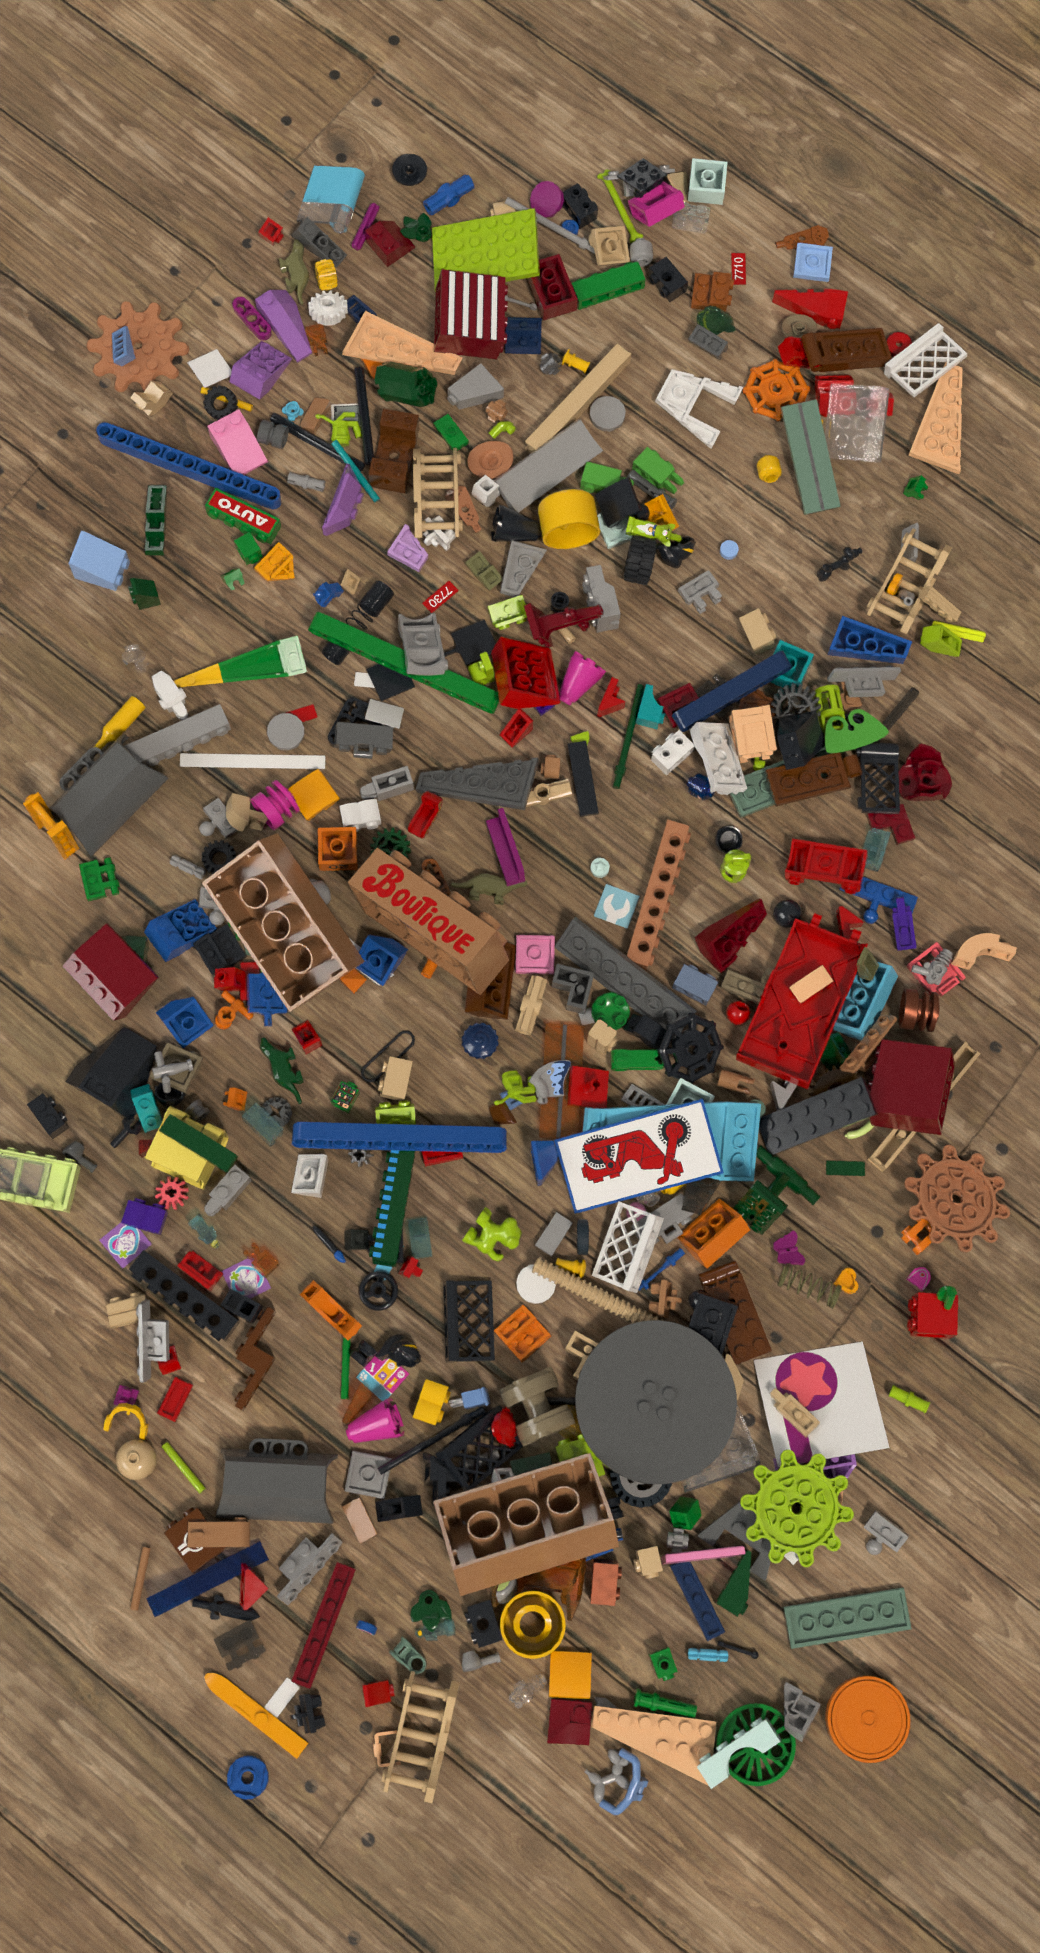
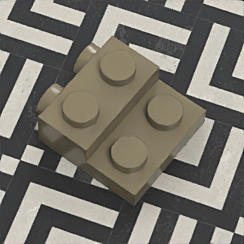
[150,1043,203,1093]

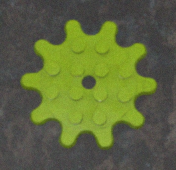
[740,1449,854,1567]

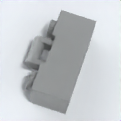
[631,1194,694,1244]

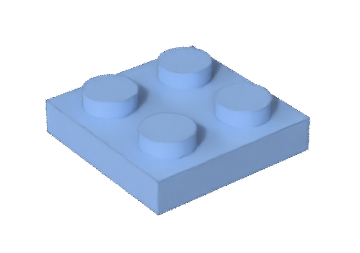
[793,243,833,282]

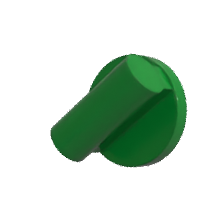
[937,1286,957,1310]

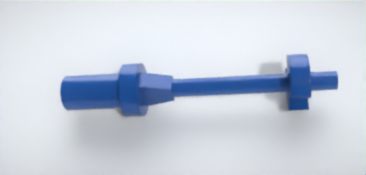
[638,1248,685,1291]

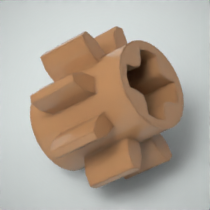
[486,399,508,423]

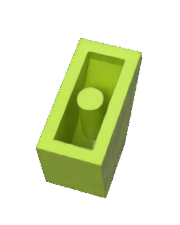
[920,624,962,657]

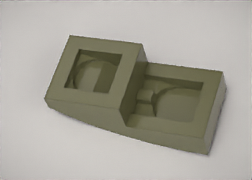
[465,551,503,591]

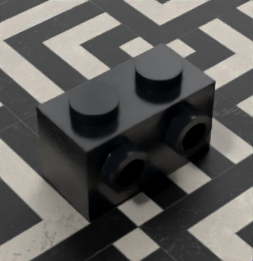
[562,183,598,229]
[27,1093,69,1139]

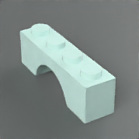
[697,1717,781,1789]

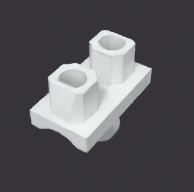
[423,515,456,551]

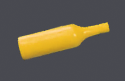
[94,696,146,756]

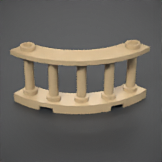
[413,448,463,538]
[867,528,952,634]
[381,1671,460,1803]

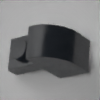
[623,1014,666,1050]
[220,1288,263,1324]

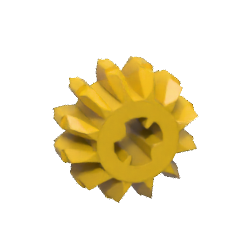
[315,259,338,291]

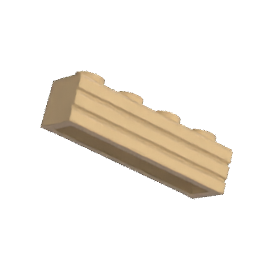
[919,586,961,623]

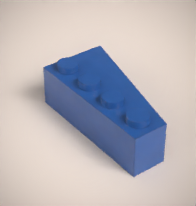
[828,616,912,664]

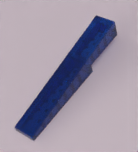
[146,1541,269,1617]

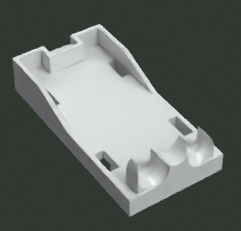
[690,722,747,795]

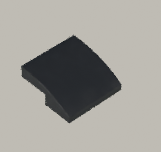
[595,477,642,528]
[193,924,247,975]

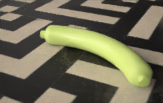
[845,1120,874,1139]

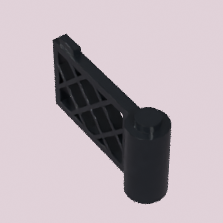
[856,742,900,814]

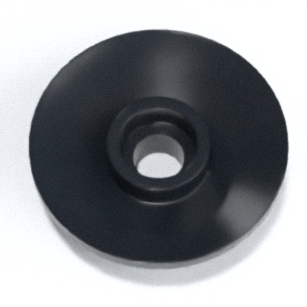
[392,154,427,186]

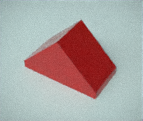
[499,709,534,748]
[291,1020,322,1055]
[239,1563,269,1610]

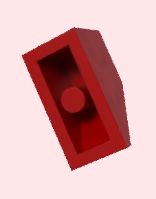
[363,1679,395,1707]

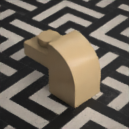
[131,381,173,416]
[226,793,267,832]

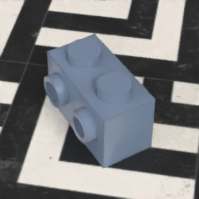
[672,964,718,1006]

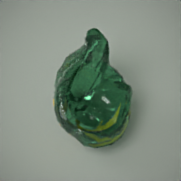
[696,305,736,335]

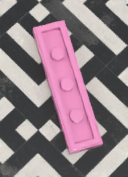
[661,1546,745,1565]

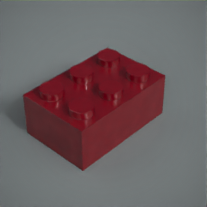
[527,254,578,321]

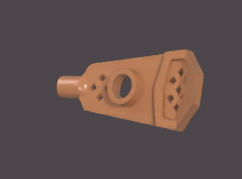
[445,486,481,533]

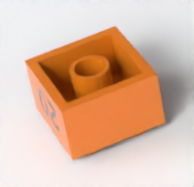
[318,827,358,871]

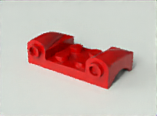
[785,839,868,894]

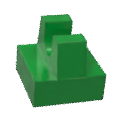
[903,475,928,500]
[221,567,245,591]

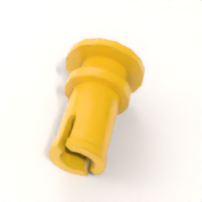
[561,349,590,373]
[556,1258,586,1279]

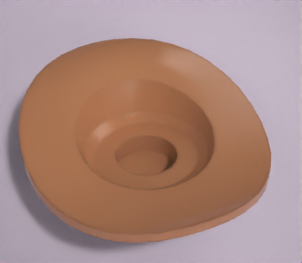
[467,441,513,479]

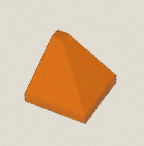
[340,969,367,994]

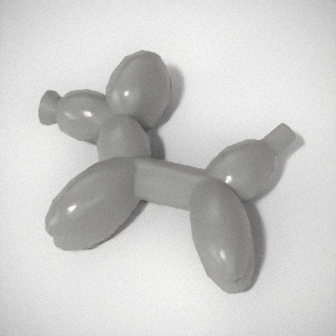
[584,1748,631,1803]

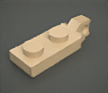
[770,1388,820,1438]

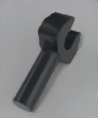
[110,1115,142,1148]

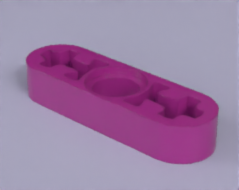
[232,297,272,341]

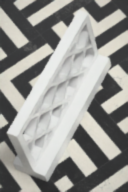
[884,323,968,397]
[592,1202,664,1293]

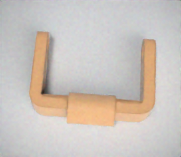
[373,1730,401,1767]

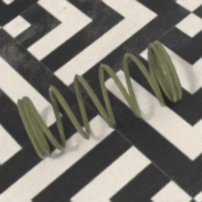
[777,1263,842,1309]

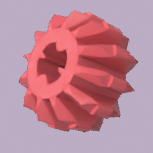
[155,1176,189,1210]

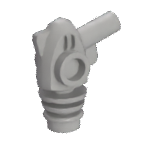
[911,949,953,985]

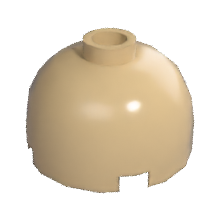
[116,1439,157,1480]

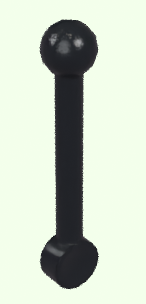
[717,1641,759,1659]

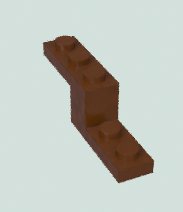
[234,1307,276,1411]

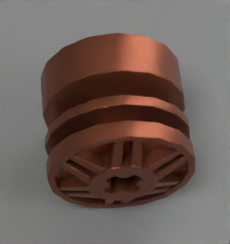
[898,988,940,1032]

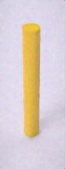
[200,386,253,412]

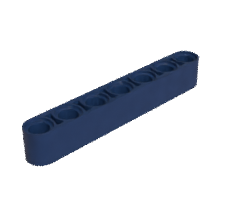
[672,651,793,732]

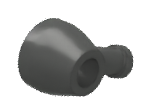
[62,1141,98,1173]

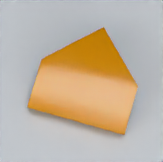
[254,542,295,581]

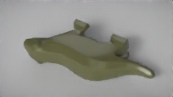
[279,239,309,305]
[451,873,527,905]

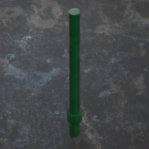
[613,684,645,789]

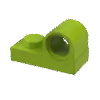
[468,652,495,685]

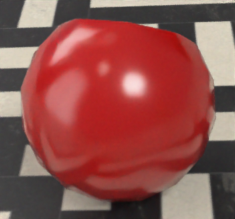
[726,1001,750,1025]

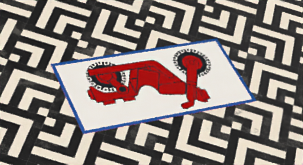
[554,1099,724,1214]

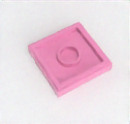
[516,935,555,974]

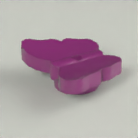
[773,1231,805,1265]

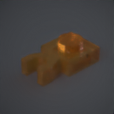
[305,324,328,357]
[243,1243,280,1278]

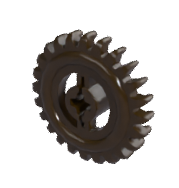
[808,1064,869,1127]

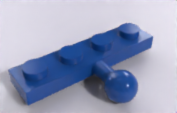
[839,877,918,924]

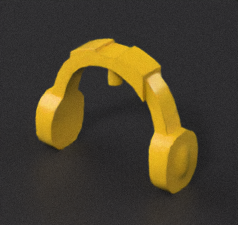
[103,1403,149,1440]

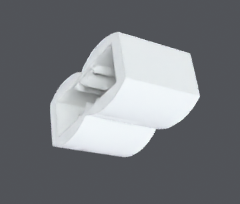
[340,799,381,832]

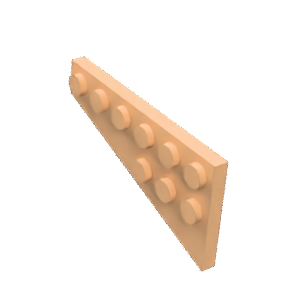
[342,311,463,375]
[908,362,962,474]
[591,1705,717,1786]

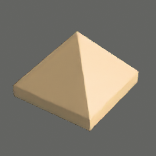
[341,569,360,595]

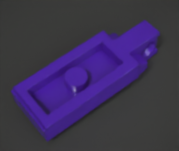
[892,896,917,951]

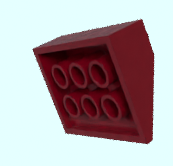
[63,923,159,1021]

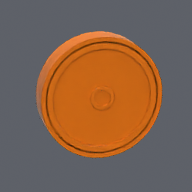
[825,1675,910,1763]

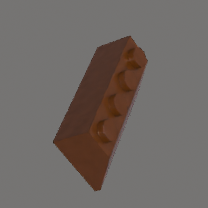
[465,942,516,1020]

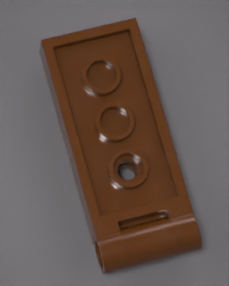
[801,328,892,372]
[698,1260,772,1365]

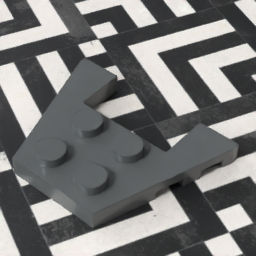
[698,1501,771,1581]

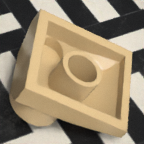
[589,226,630,266]

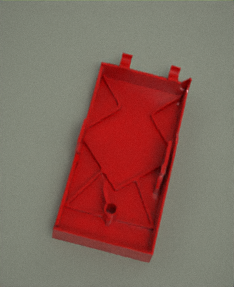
[736,913,868,1090]

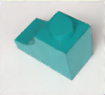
[636,684,665,730]

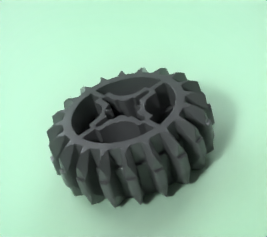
[771,683,821,725]

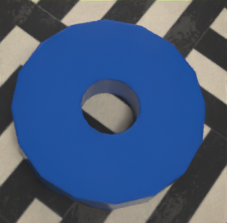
[227,1755,269,1799]

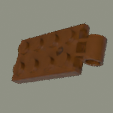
[765,752,862,807]

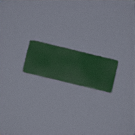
[826,1161,865,1176]

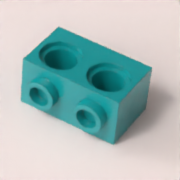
[131,1084,163,1133]

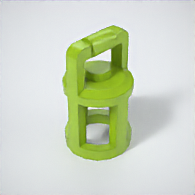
[814,685,845,733]
[720,850,751,883]

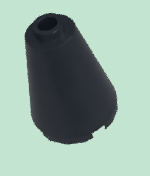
[491,505,542,542]

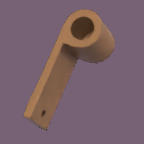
[187,1518,250,1547]

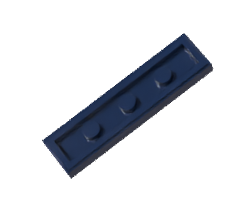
[670,1562,725,1642]

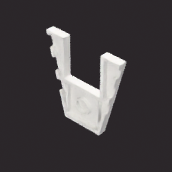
[655,369,743,449]

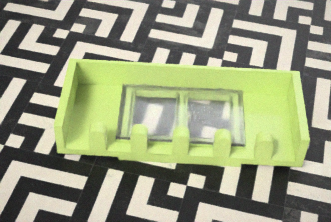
[0,1147,81,1213]

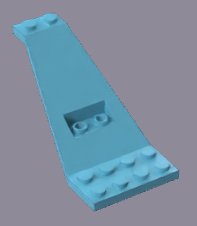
[583,1101,761,1181]

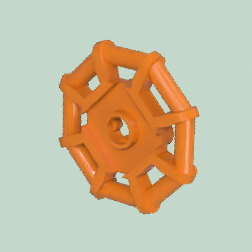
[743,359,810,422]

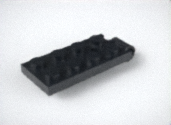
[688,1291,739,1355]

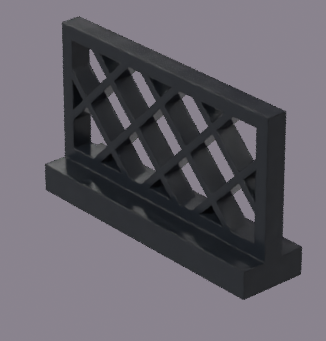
[443,1280,495,1363]
[435,1405,523,1491]

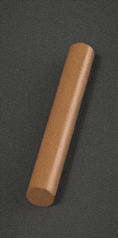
[130,1547,151,1611]

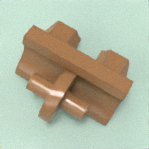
[648,1280,682,1318]

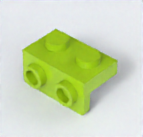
[487,594,527,630]

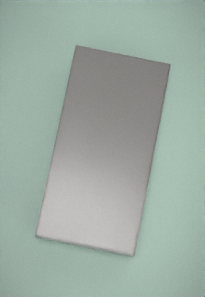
[535,1212,573,1256]

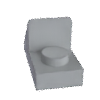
[770,1081,797,1111]

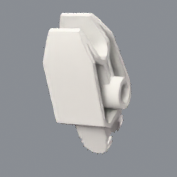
[152,671,188,721]

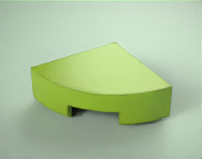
[570,731,589,745]

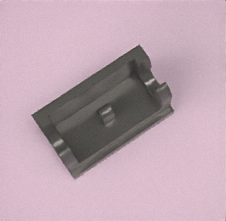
[688,324,728,360]

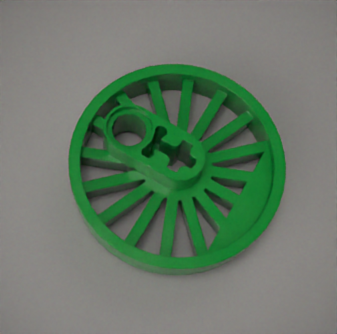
[717,1703,796,1786]

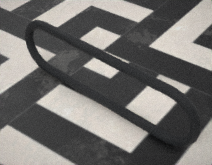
[361,1031,415,1082]

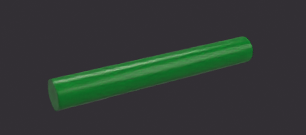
[341,1338,351,1399]

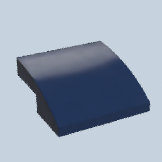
[505,317,542,354]

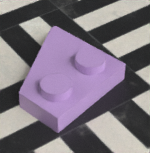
[387,524,428,572]

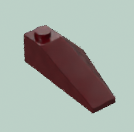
[694,898,767,973]

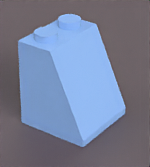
[69,531,130,591]

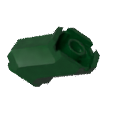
[374,362,438,407]

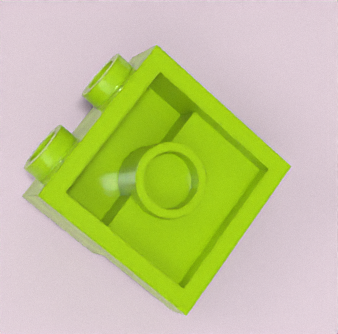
[375,1100,416,1125]
[555,1434,605,1476]

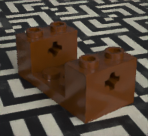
[369,409,420,493]

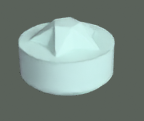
[590,858,610,878]

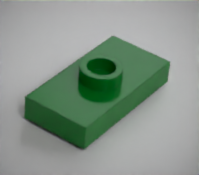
[433,414,469,451]

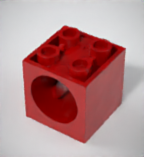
[907,1292,958,1339]

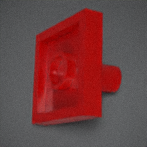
[568,1066,609,1108]

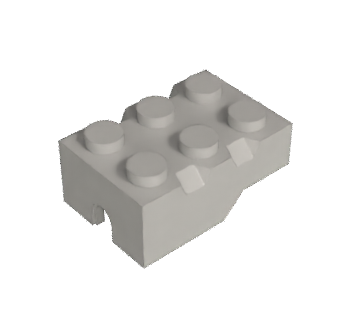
[582,565,621,633]

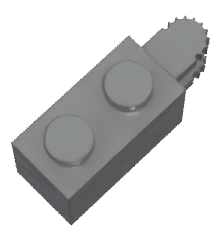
[360,766,414,801]
[204,1165,252,1217]

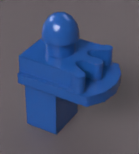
[313,582,344,607]

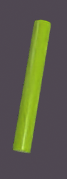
[162,1442,206,1494]

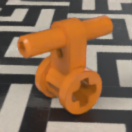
[215,990,254,1029]

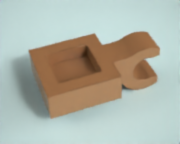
[837,682,862,713]

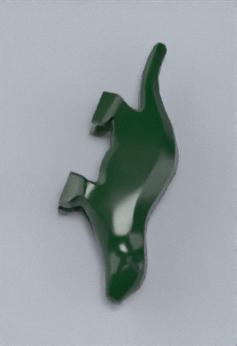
[260,1037,304,1104]

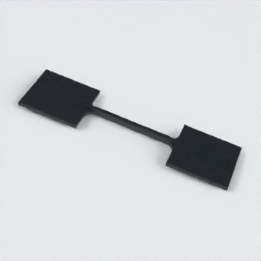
[366,619,496,701]

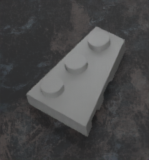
[500,541,547,597]

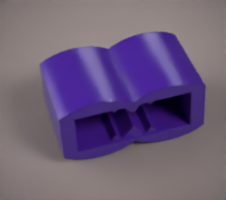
[121,1198,168,1235]

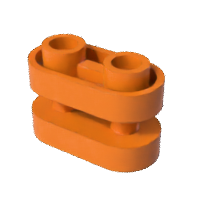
[901,1219,932,1255]

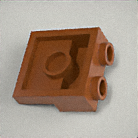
[691,272,734,313]

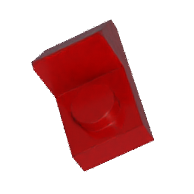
[597,677,626,717]
[836,906,864,939]

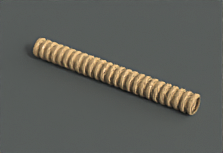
[532,1257,664,1324]

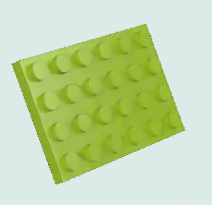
[432,208,540,287]

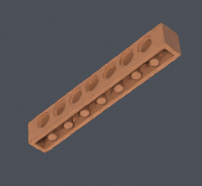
[627,820,691,971]

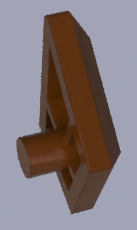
[489,1099,517,1124]

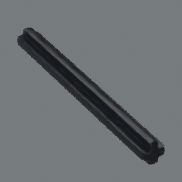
[354,366,374,465]
[270,413,365,472]

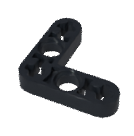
[328,697,394,748]

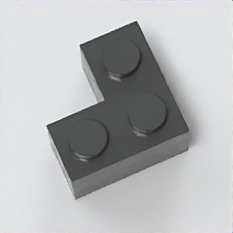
[552,964,594,1014]

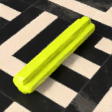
[931,621,986,642]

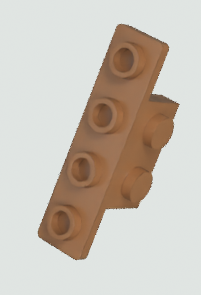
[840,1014,897,1073]

